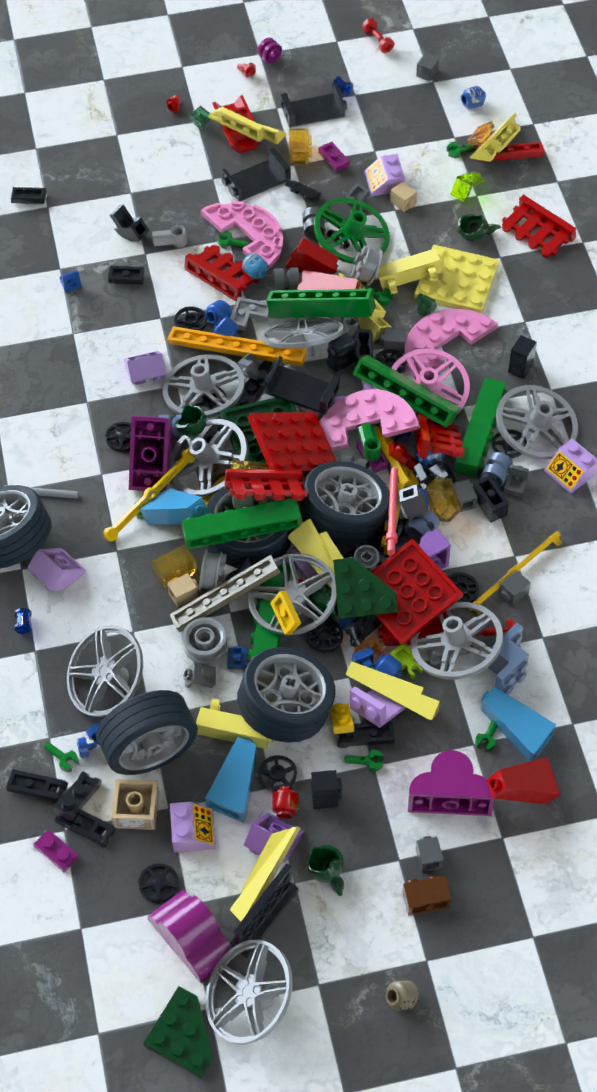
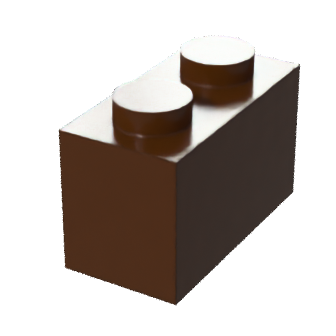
[402,875,452,916]

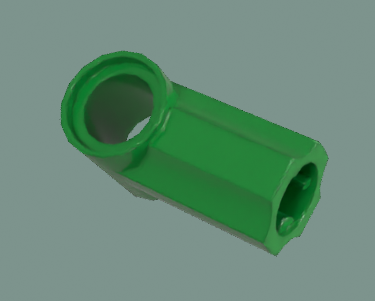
[358,422,381,462]

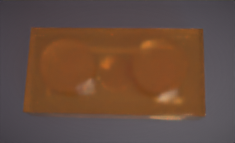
[467,121,495,147]

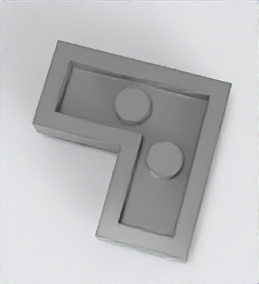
[230,297,269,331]

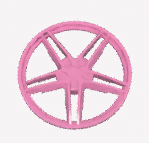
[391,349,470,419]

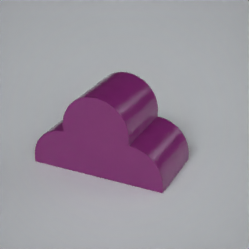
[128,415,173,492]
[408,750,494,816]
[147,890,232,983]

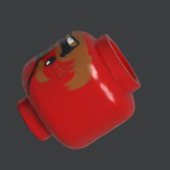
[271,786,299,819]

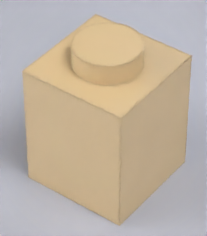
[390,182,417,212]
[167,573,199,608]

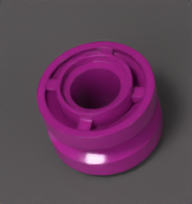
[257,37,282,64]

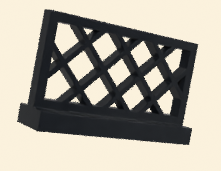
[230,863,299,958]

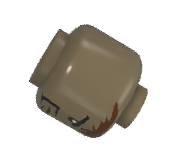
[386,980,419,1011]

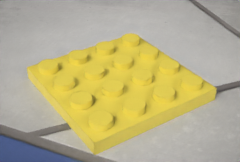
[414,244,500,314]

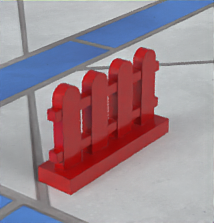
[502,194,576,258]
[184,245,259,301]
[414,411,465,458]
[224,469,307,501]

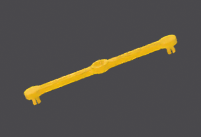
[103,449,196,542]
[468,531,562,615]

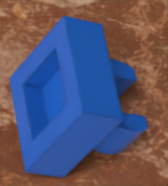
[227,646,248,669]
[352,647,374,669]

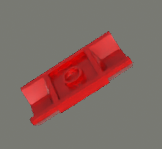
[212,95,263,154]

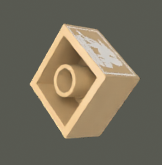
[111,779,159,830]

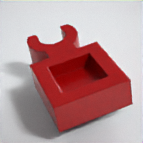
[388,441,417,471]

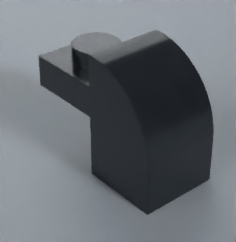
[110,204,150,242]
[414,461,457,493]

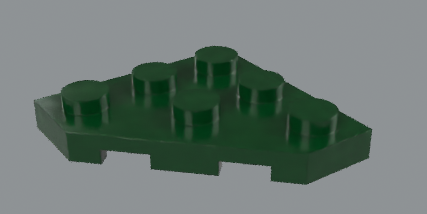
[333,557,399,619]
[143,986,213,1079]

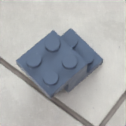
[488,623,529,695]

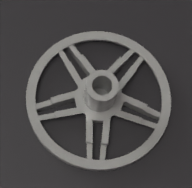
[262,318,344,358]
[162,354,245,418]
[496,385,578,459]
[169,419,248,497]
[248,554,337,635]
[411,602,503,680]
[67,625,143,717]
[205,940,293,1044]

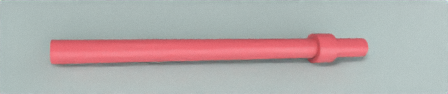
[386,467,398,555]

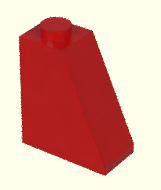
[285,237,339,274]

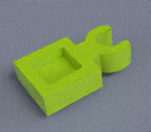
[389,644,423,679]

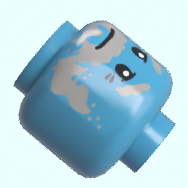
[242,253,268,279]

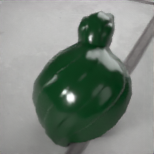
[458,214,501,241]
[175,404,206,437]
[308,585,340,620]
[307,845,345,896]

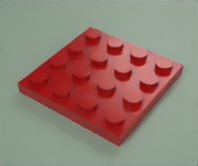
[248,412,337,476]
[372,538,463,646]

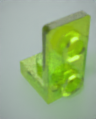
[450,172,485,202]

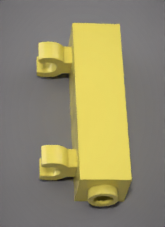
[378,248,444,294]
[196,698,273,749]

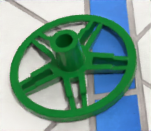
[314,198,390,264]

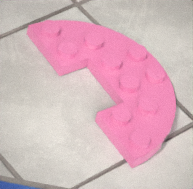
[201,201,283,270]
[405,309,498,379]
[320,389,420,451]

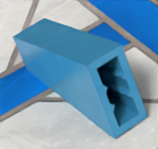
[139,488,210,525]
[481,686,556,762]
[205,737,257,823]

